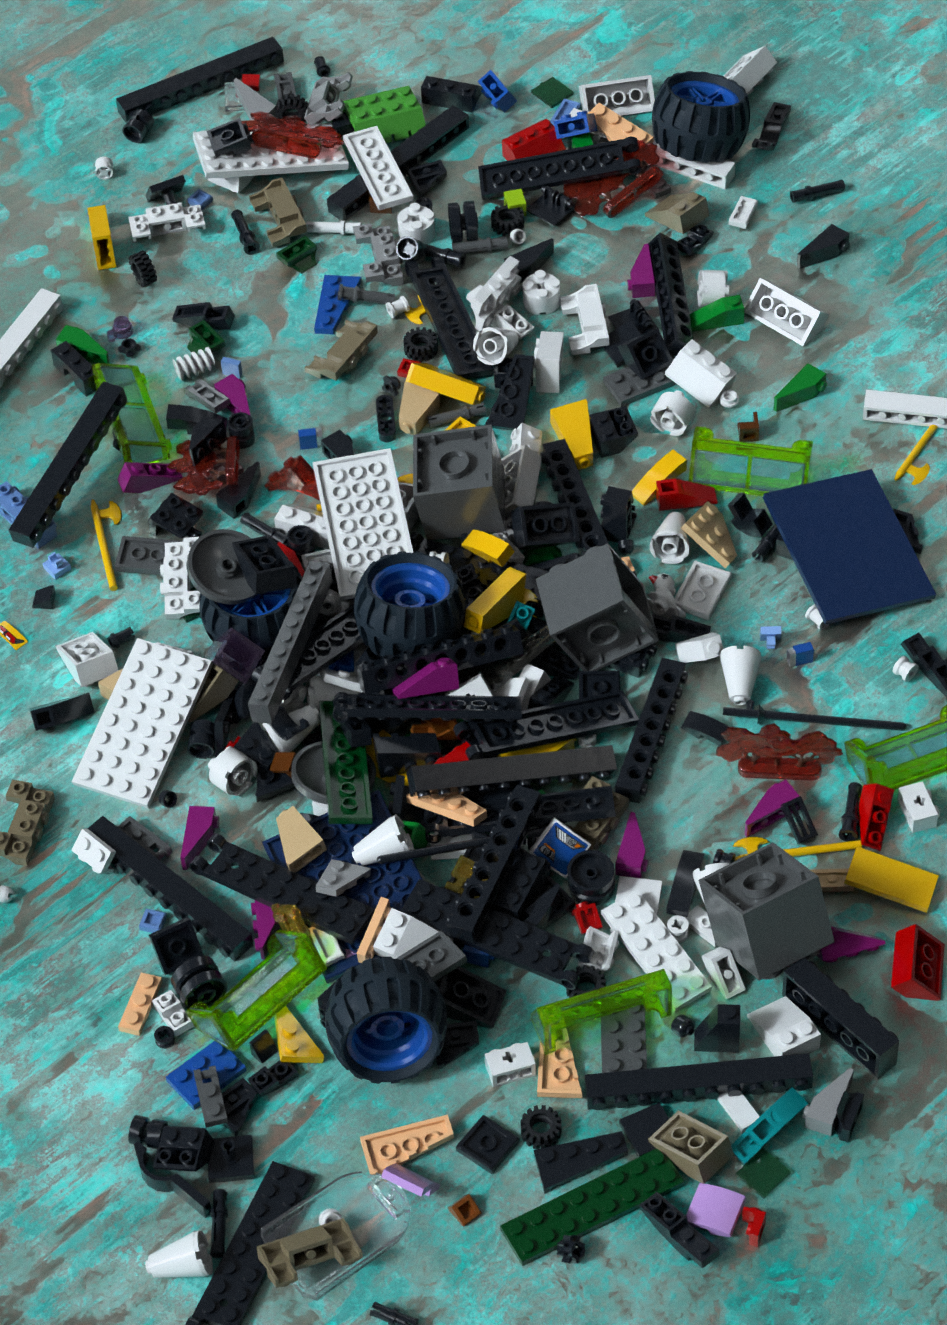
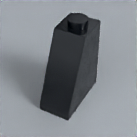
[694,1004,740,1053]

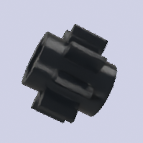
[556,1235,585,1264]

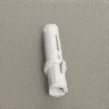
[306,220,362,235]

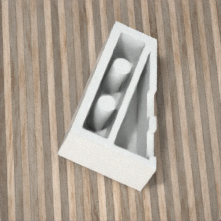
[533,331,564,393]

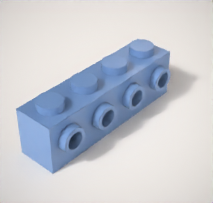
[0,481,57,549]

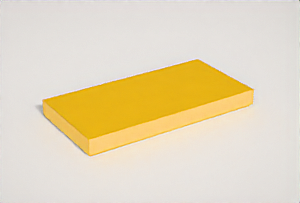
[844,846,939,913]

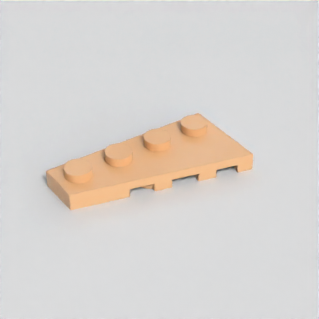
[588,103,654,161]
[406,792,487,827]
[537,1015,582,1098]
[360,1115,454,1180]

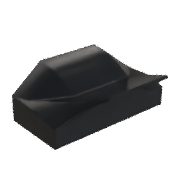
[835,1091,864,1142]

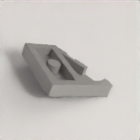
[316,859,371,897]

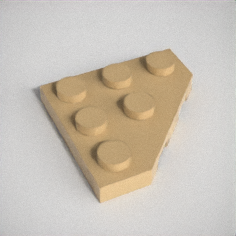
[681,501,737,568]

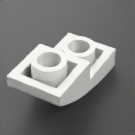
[152,990,195,1037]

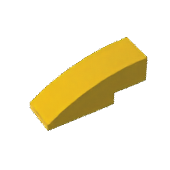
[632,449,687,506]
[461,529,515,567]

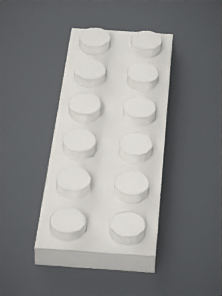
[343,126,414,210]
[601,890,712,1012]

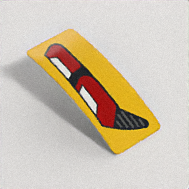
[0,621,28,650]

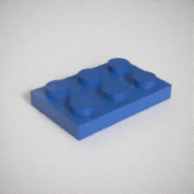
[166,1038,247,1110]

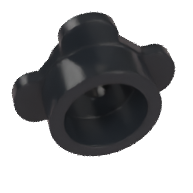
[118,338,141,357]
[382,375,401,396]

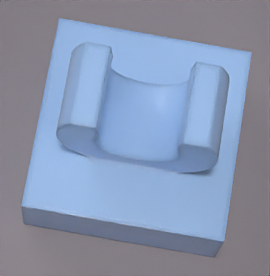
[43,552,71,580]
[760,626,781,649]

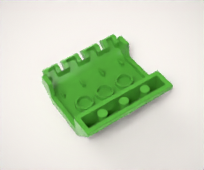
[343,86,426,143]

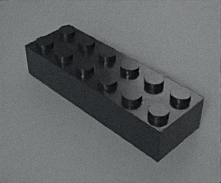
[782,957,899,1080]

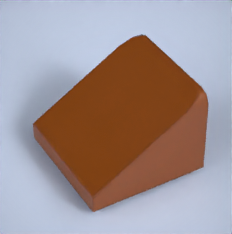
[447,1194,482,1226]

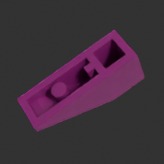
[627,243,655,298]
[214,373,251,416]
[393,658,459,699]
[745,780,799,837]
[180,806,219,870]
[615,812,649,878]

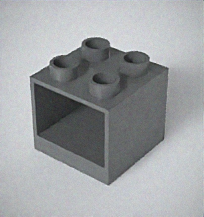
[413,424,506,540]
[536,543,659,671]
[698,842,835,981]

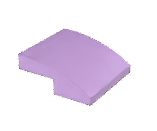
[382,1164,440,1197]
[686,1183,746,1237]

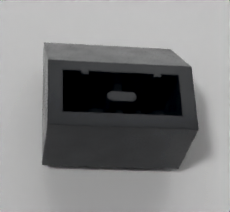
[589,406,638,458]
[153,1126,214,1172]

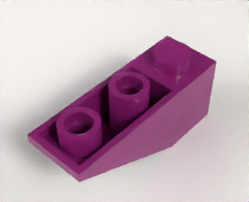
[117,462,183,493]
[251,900,284,960]
[817,926,886,963]

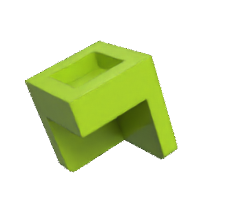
[504,189,527,216]

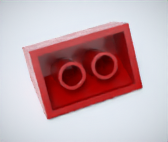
[502,118,566,161]
[891,924,945,1001]

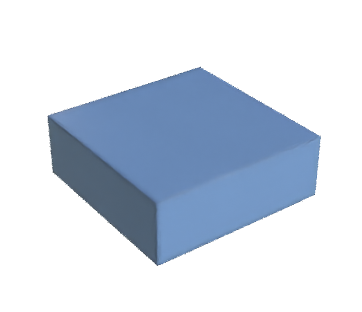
[187,189,213,210]
[221,357,242,378]
[139,909,167,933]

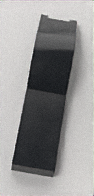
[752,102,791,151]
[247,705,310,741]
[134,1141,211,1218]

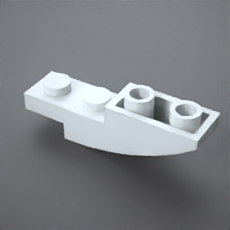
[466,285,534,339]

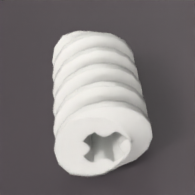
[173,347,215,381]

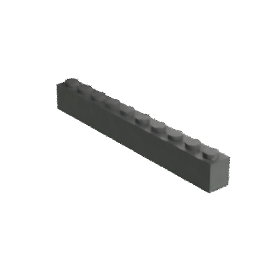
[248,561,333,724]

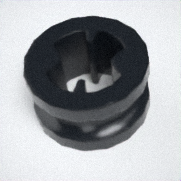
[154,1026,175,1049]

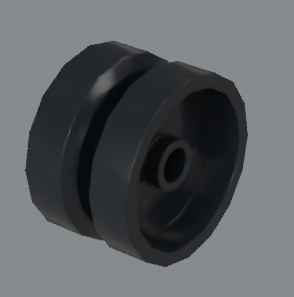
[448,200,478,243]
[567,850,615,906]
[171,956,228,1011]

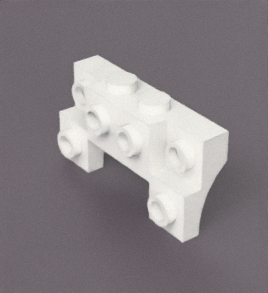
[128,203,206,242]
[470,256,522,331]
[560,284,609,355]
[160,537,200,620]

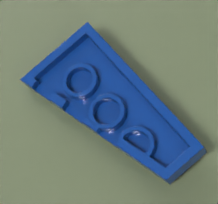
[314,275,362,335]

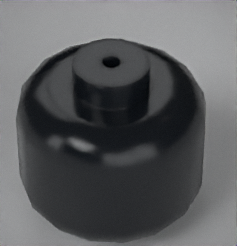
[671,1014,695,1038]

